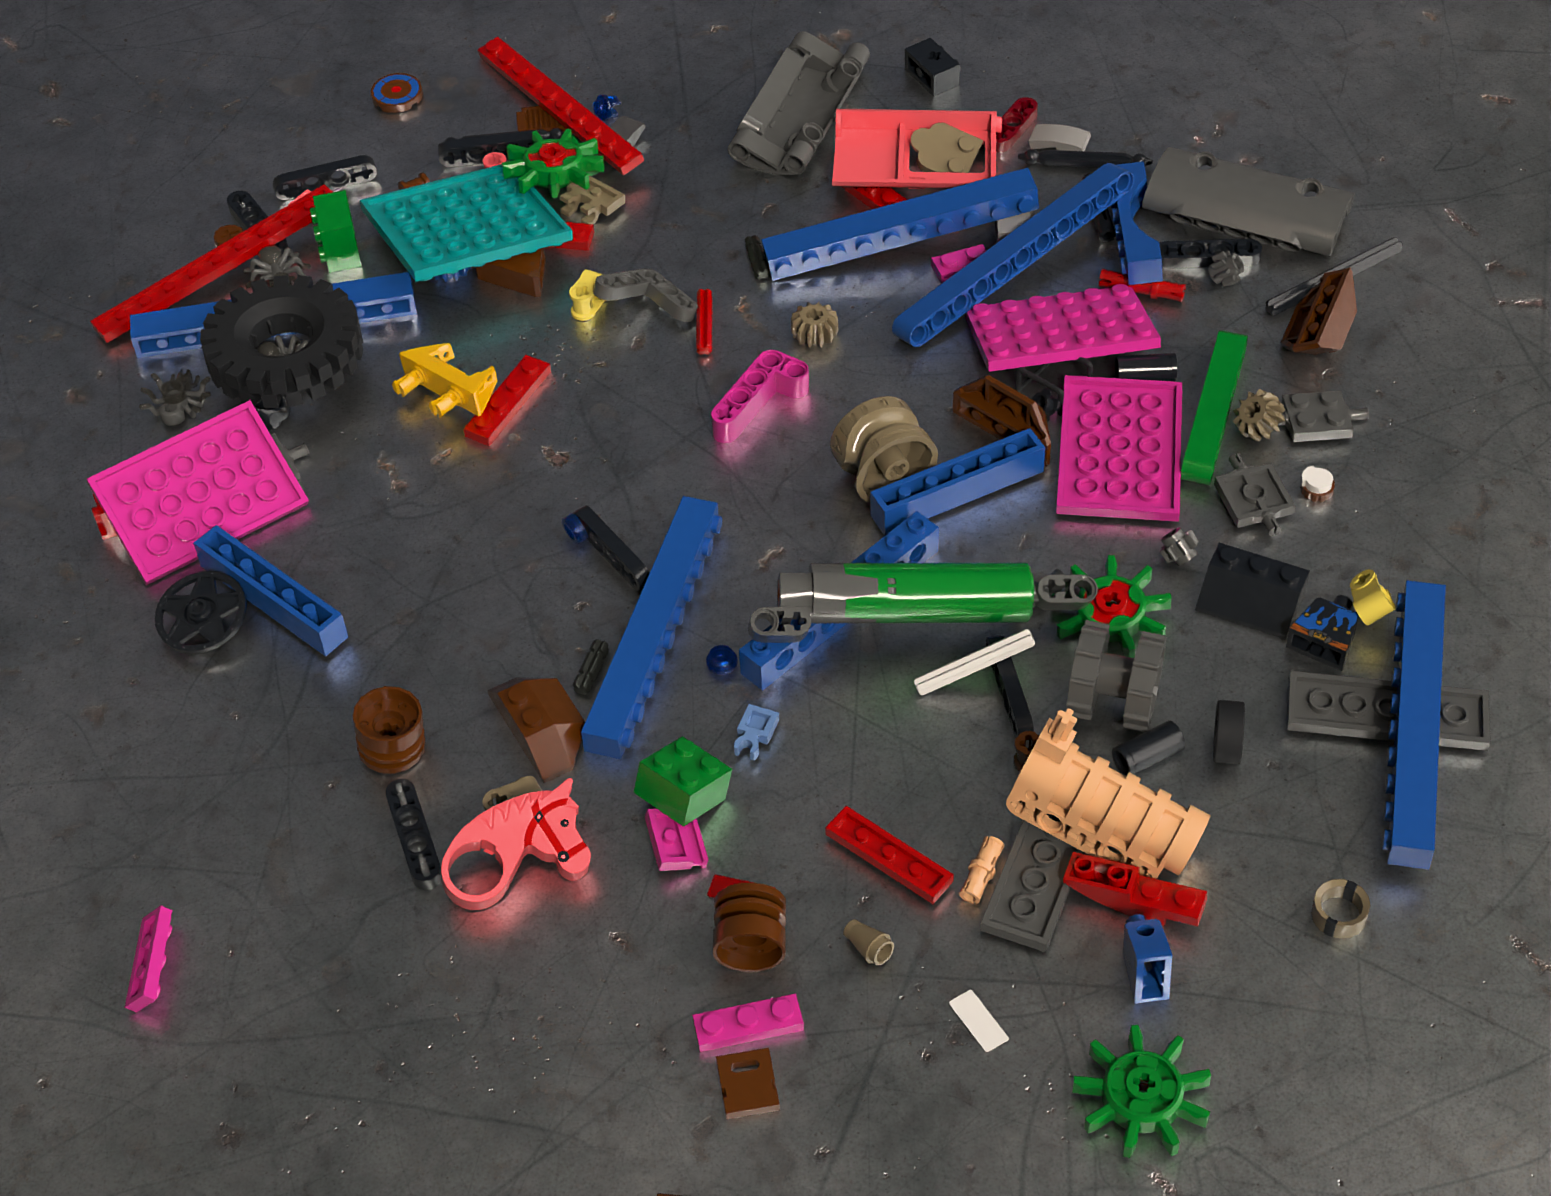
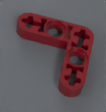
[981,97,1038,153]

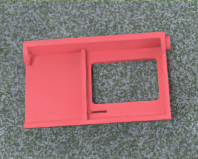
[832,109,1002,189]

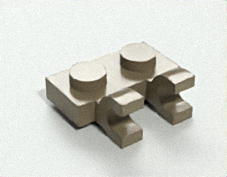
[560,176,625,224]

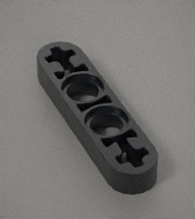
[438,131,533,167]
[273,155,377,201]
[227,191,289,255]
[1159,239,1262,269]
[572,505,650,591]
[986,634,1034,738]
[385,779,442,890]

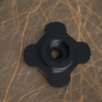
[1032,388,1060,422]

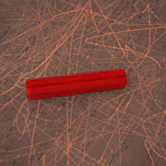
[696,288,712,355]

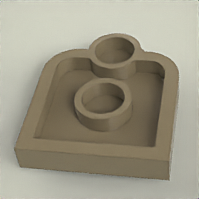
[910,123,983,173]

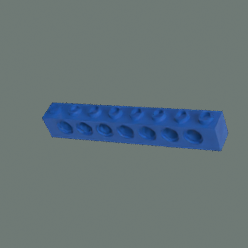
[739,511,939,691]

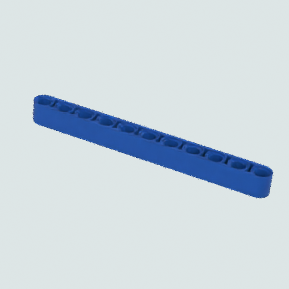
[892,163,1134,347]

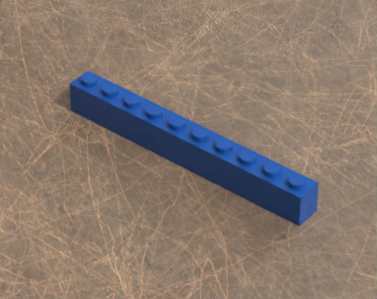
[761,167,1039,281]
[130,272,417,358]
[581,496,723,760]
[1382,580,1446,870]

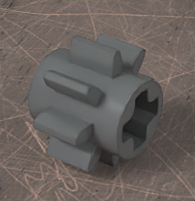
[1208,250,1244,287]
[1159,527,1199,566]

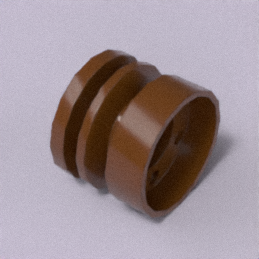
[353,686,426,774]
[713,883,786,972]

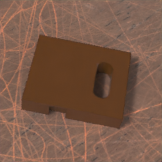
[716,1048,780,1120]

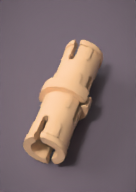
[959,836,1004,904]

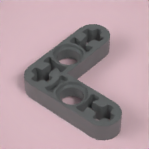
[593,268,698,322]

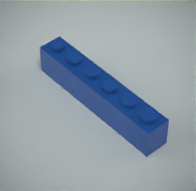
[870,428,1045,536]
[193,525,348,657]

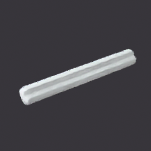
[914,629,1035,695]

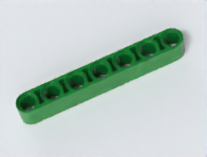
[1180,330,1248,486]

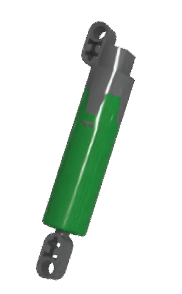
[748,563,1098,643]

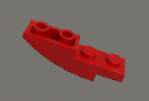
[1063,852,1207,927]

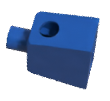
[1123,914,1173,1004]

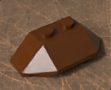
[1280,268,1357,355]
[953,375,1051,466]
[487,677,585,783]

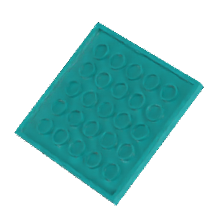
[360,164,573,281]

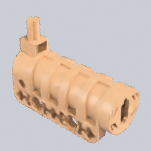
[1006,709,1211,879]

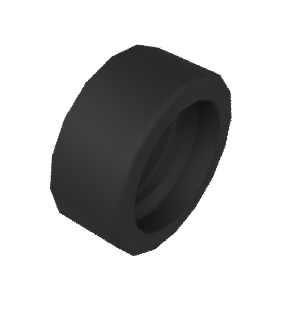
[1213,700,1245,764]

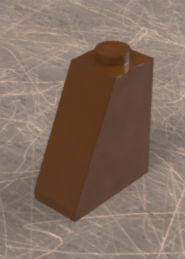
[472,248,546,297]

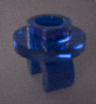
[593,94,621,121]

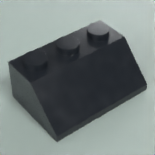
[1195,542,1310,639]

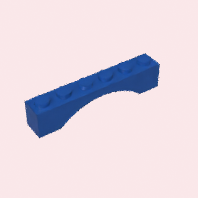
[1110,161,1163,285]

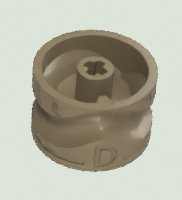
[830,396,938,503]

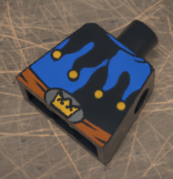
[1286,595,1359,671]

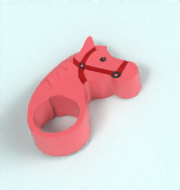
[441,778,591,910]

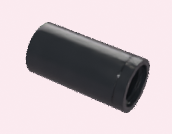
[1115,353,1178,382]
[1112,720,1185,776]

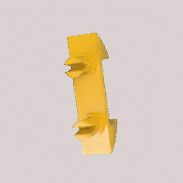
[392,343,498,418]

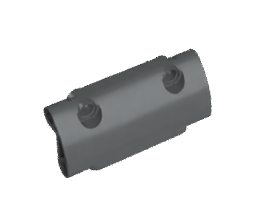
[727,31,870,175]
[1142,147,1355,257]

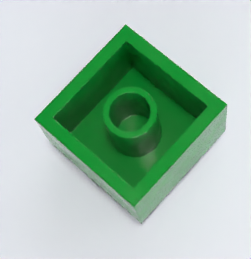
[310,190,362,273]
[633,736,733,827]

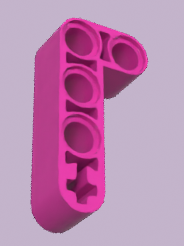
[711,350,809,443]

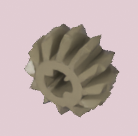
[791,301,839,348]
[1233,389,1286,442]

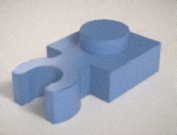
[734,704,779,761]

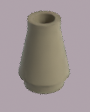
[843,919,894,965]

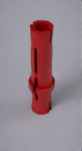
[1099,268,1186,302]

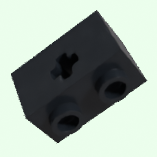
[905,38,961,96]

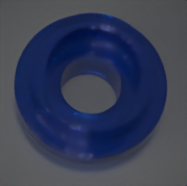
[706,645,738,675]

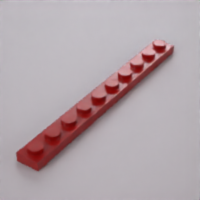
[478,36,644,176]
[90,184,332,343]

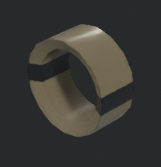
[1311,879,1371,939]

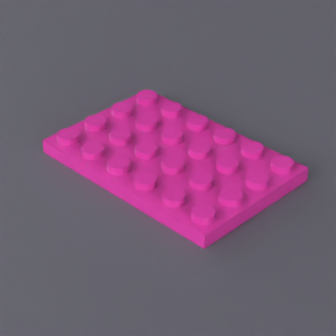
[965,284,1161,372]
[1056,375,1182,522]
[87,400,309,585]

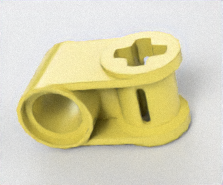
[569,269,607,321]
[1349,569,1396,626]

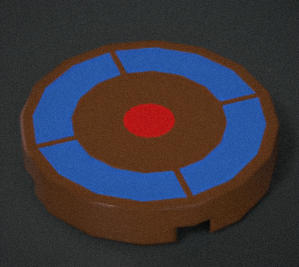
[371,73,423,113]

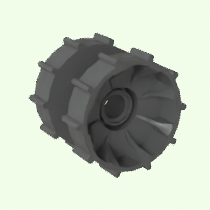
[1066,620,1167,732]

